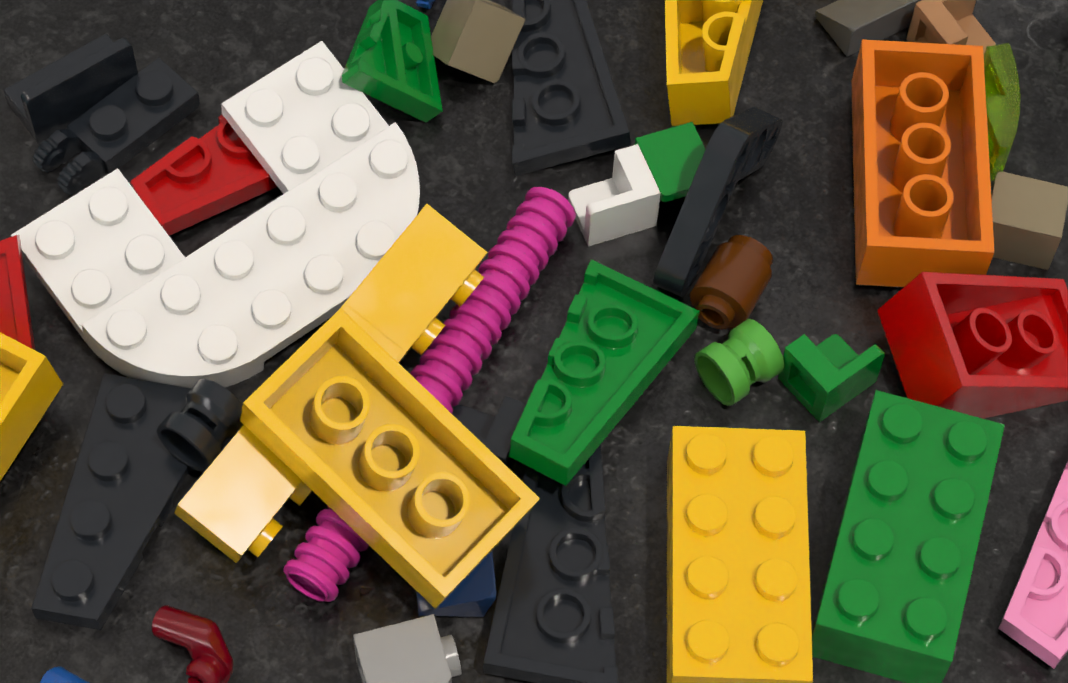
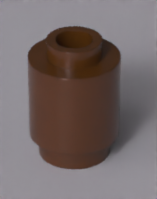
[690,235,773,330]

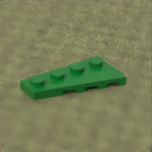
[509,259,699,486]

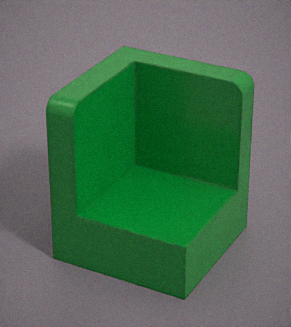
[635,122,706,202]
[778,334,885,423]

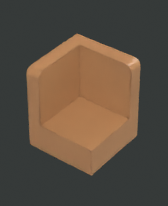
[906,0,996,59]

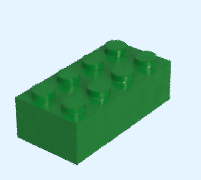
[812,390,1005,683]

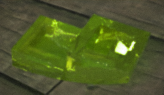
[984,43,1020,181]

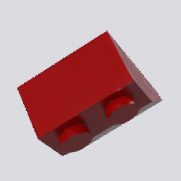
[877,272,1068,419]

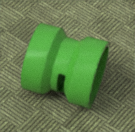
[694,319,784,406]

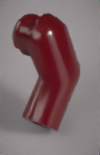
[152,605,233,683]

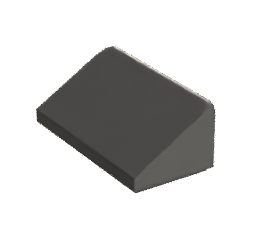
[815,0,922,57]

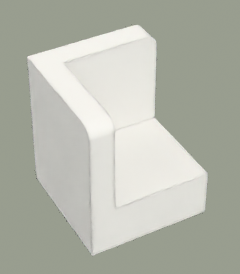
[568,144,661,247]

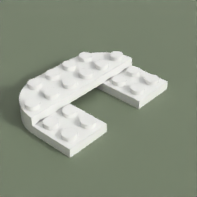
[11,41,420,388]

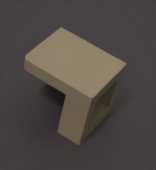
[431,0,525,83]
[991,172,1068,270]

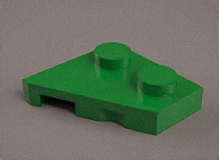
[342,0,443,123]

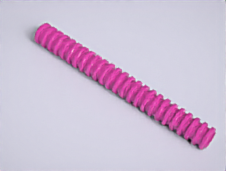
[284,187,576,602]

